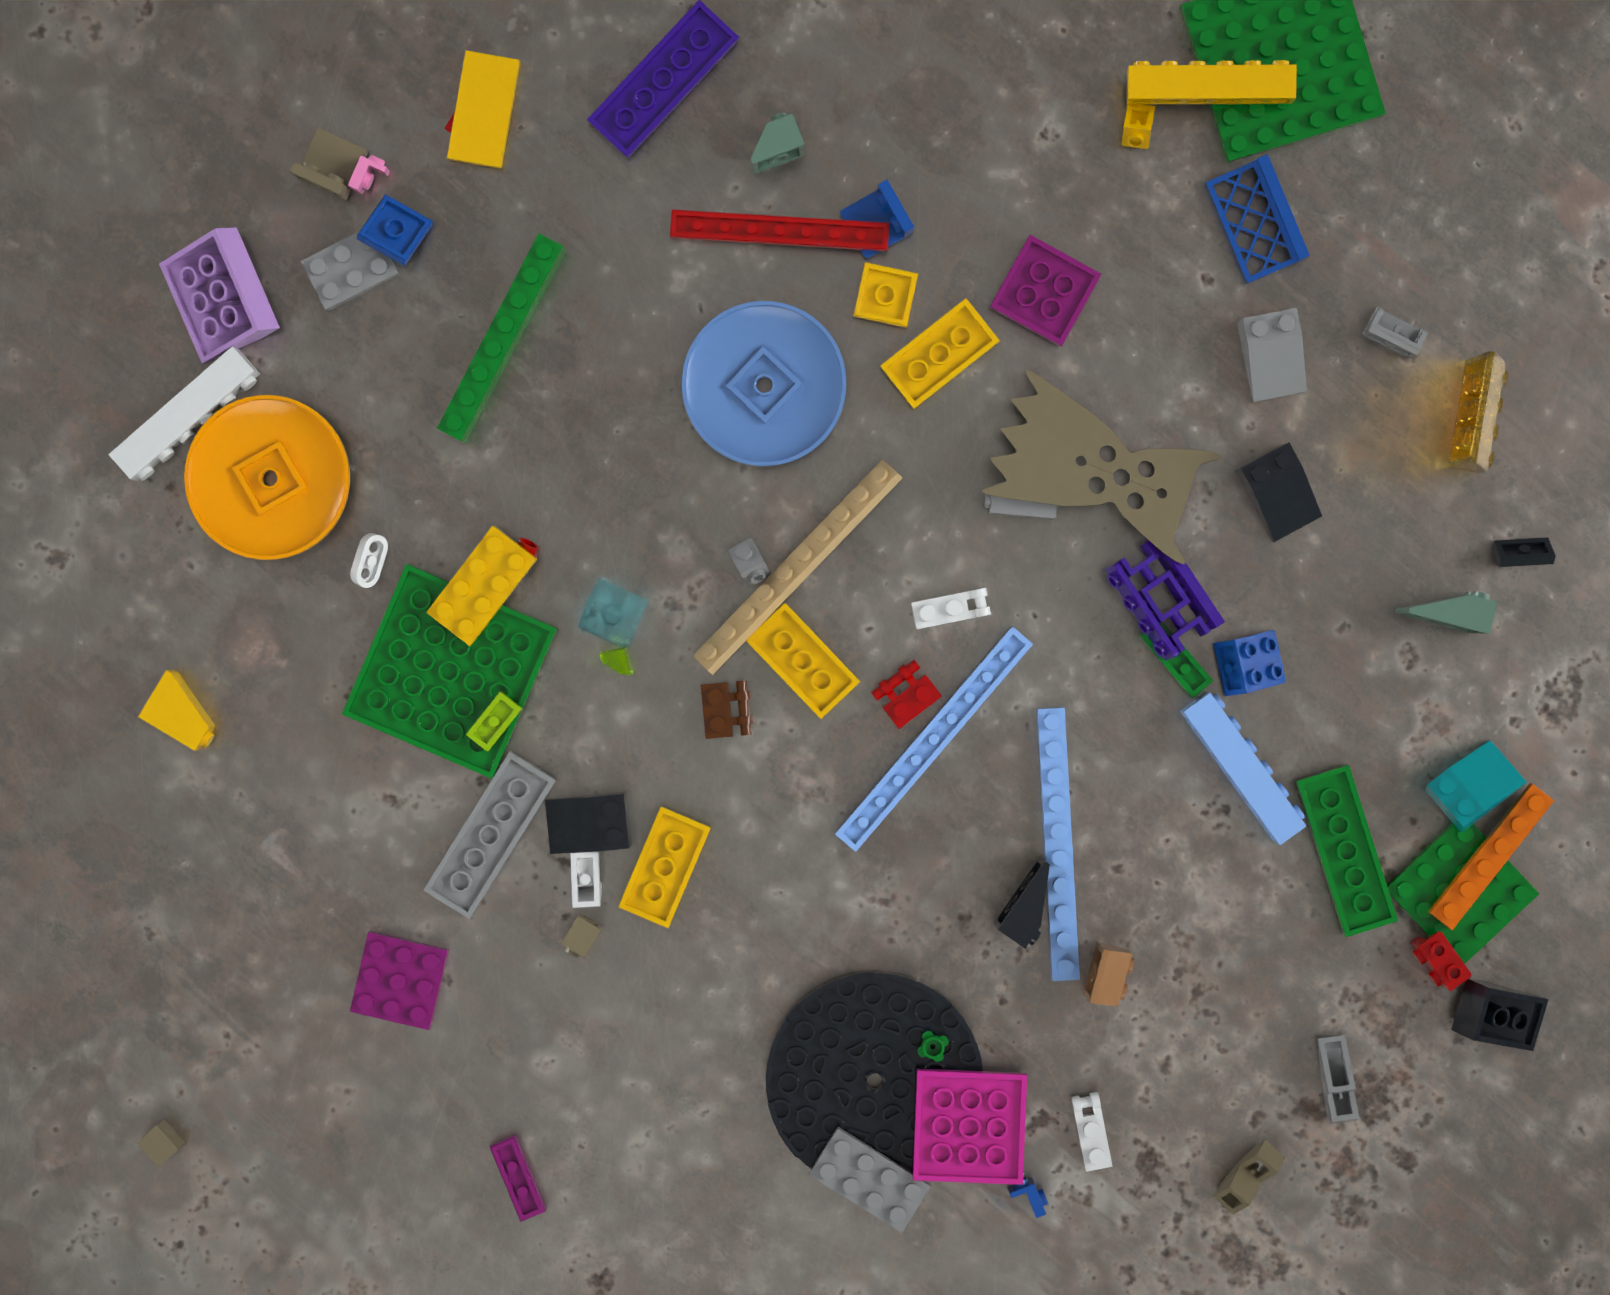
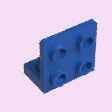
[840,179,915,259]
[1213,630,1286,696]

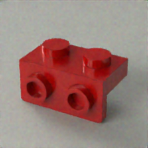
[1410,931,1472,991]

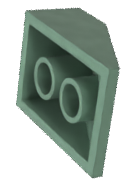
[1395,591,1498,634]

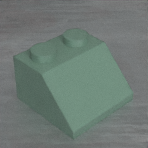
[751,112,805,175]

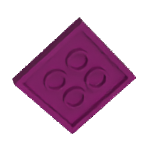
[989,235,1101,347]
[350,931,449,1030]

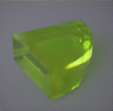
[599,646,635,675]

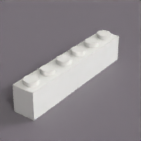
[108,346,260,481]

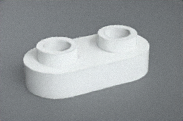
[350,533,388,588]

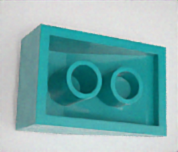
[1425,740,1527,833]

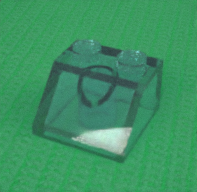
[578,578,651,650]

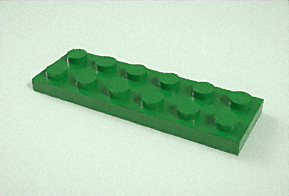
[1295,764,1398,937]

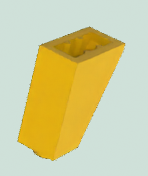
[138,669,215,751]

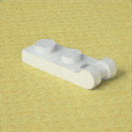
[911,588,991,629]
[1071,1091,1113,1172]

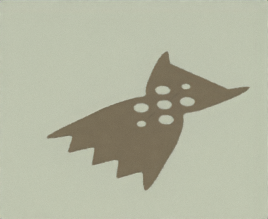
[982,370,1221,564]

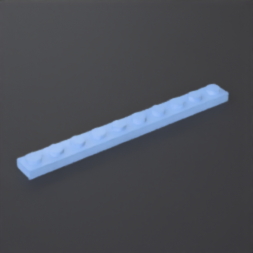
[835,626,1033,852]
[1036,707,1080,981]

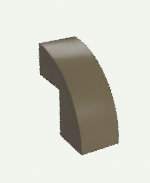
[1213,1140,1285,1215]

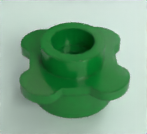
[918,1031,948,1062]

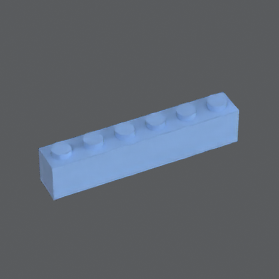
[1180,692,1306,845]

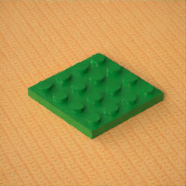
[1387,823,1539,964]

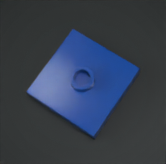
[357,194,433,266]

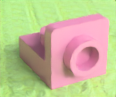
[348,155,390,195]

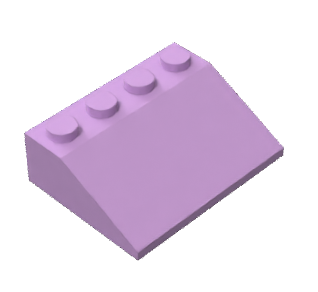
[159,227,280,364]

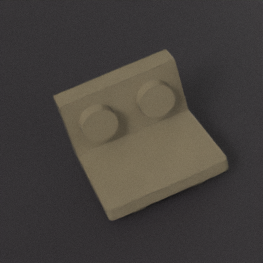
[289,128,368,200]

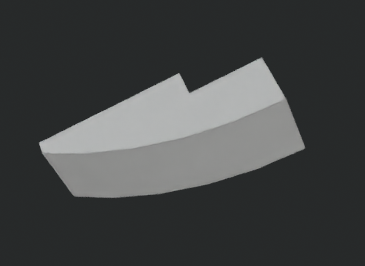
[1317,1035,1359,1124]

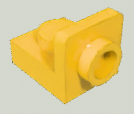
[1122,105,1155,149]

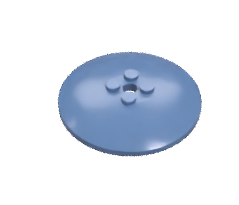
[682,301,847,466]

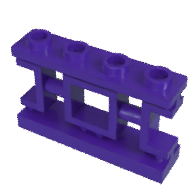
[1105,540,1225,661]

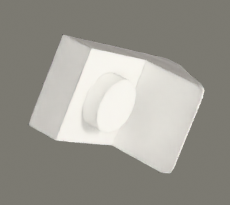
[571,852,602,908]

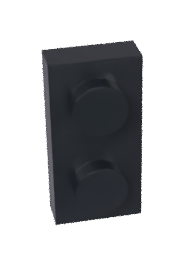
[1492,537,1556,567]

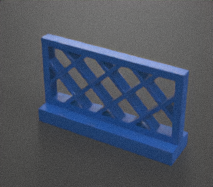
[1206,154,1310,284]

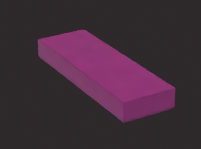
[489,1134,547,1222]

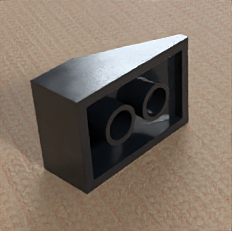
[1235,442,1322,542]
[545,792,632,854]
[994,856,1050,948]
[1451,978,1549,1051]

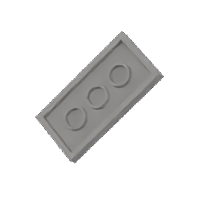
[809,1127,931,1233]

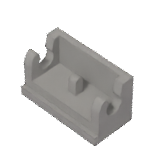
[1362,307,1428,359]

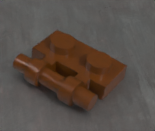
[701,680,753,739]

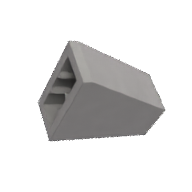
[984,481,1057,520]

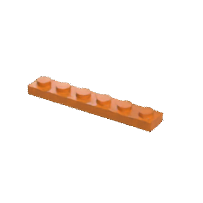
[1428,783,1554,930]

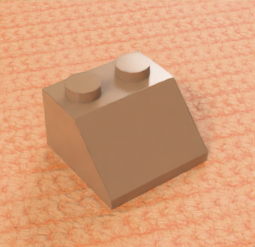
[1083,942,1135,1007]

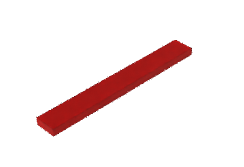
[670,210,890,252]

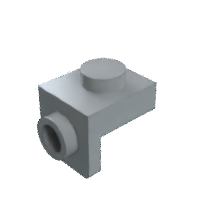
[728,537,771,586]

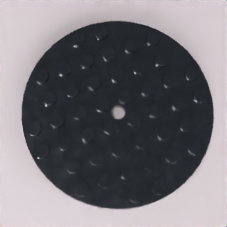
[766,971,983,1173]

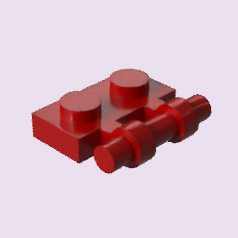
[871,660,942,729]

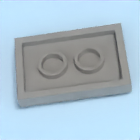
[301,232,400,311]

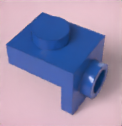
[1007,1177,1048,1218]

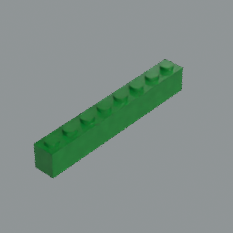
[437,233,566,444]

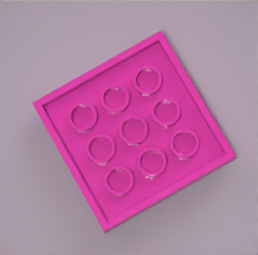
[913,1069,1027,1185]

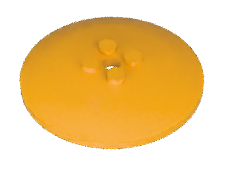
[184,395,350,560]

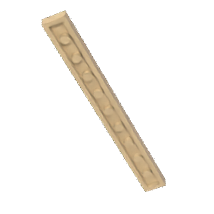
[693,460,902,675]

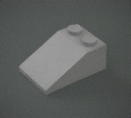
[1237,308,1307,403]

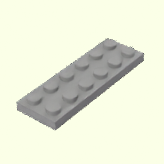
[423,751,557,919]

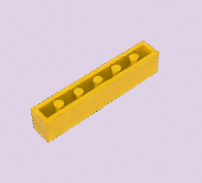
[1126,60,1297,105]

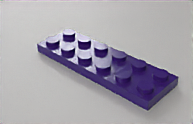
[587,0,740,159]

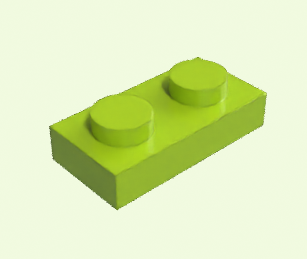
[466,691,523,752]

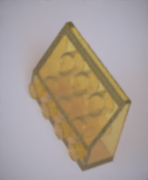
[1447,351,1508,473]

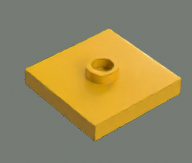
[853,262,918,328]

